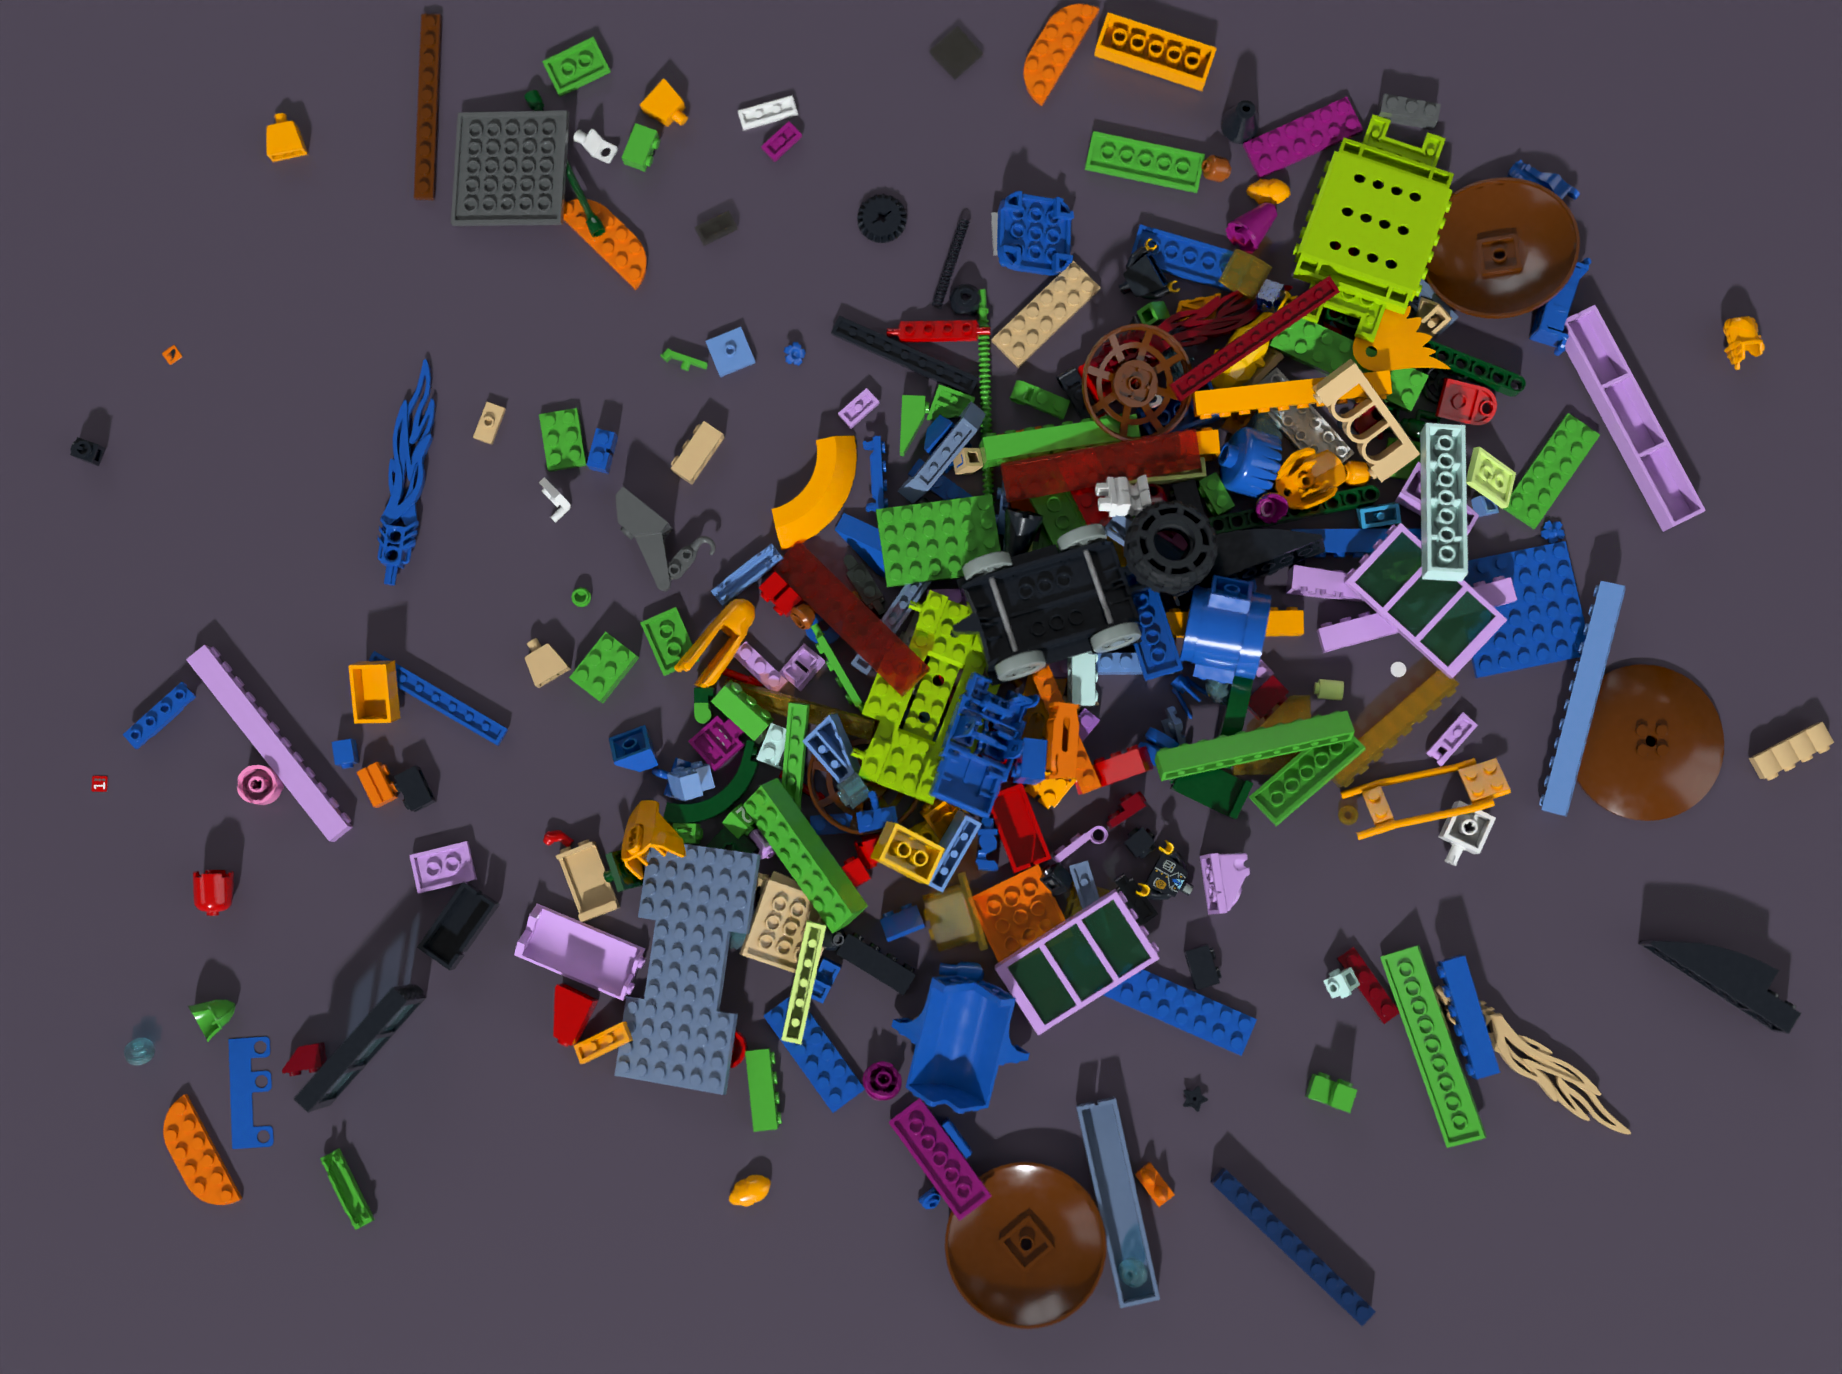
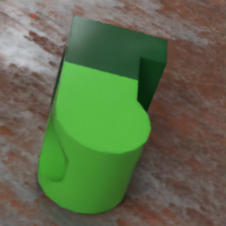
[694,687,715,725]

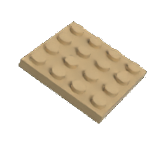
[740,879,825,973]

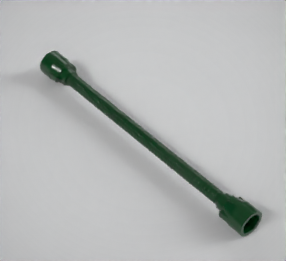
[524,90,606,237]

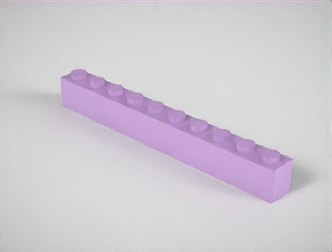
[1317,576,1517,653]

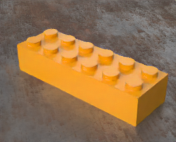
[1094,12,1217,91]

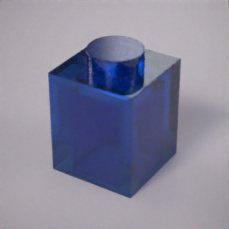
[1256,279,1285,313]

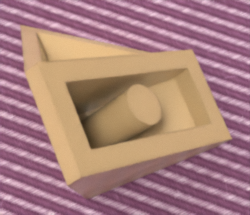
[1416,297,1452,337]

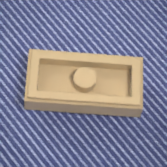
[473,402,506,445]

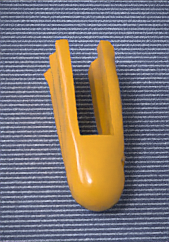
[674,599,755,688]

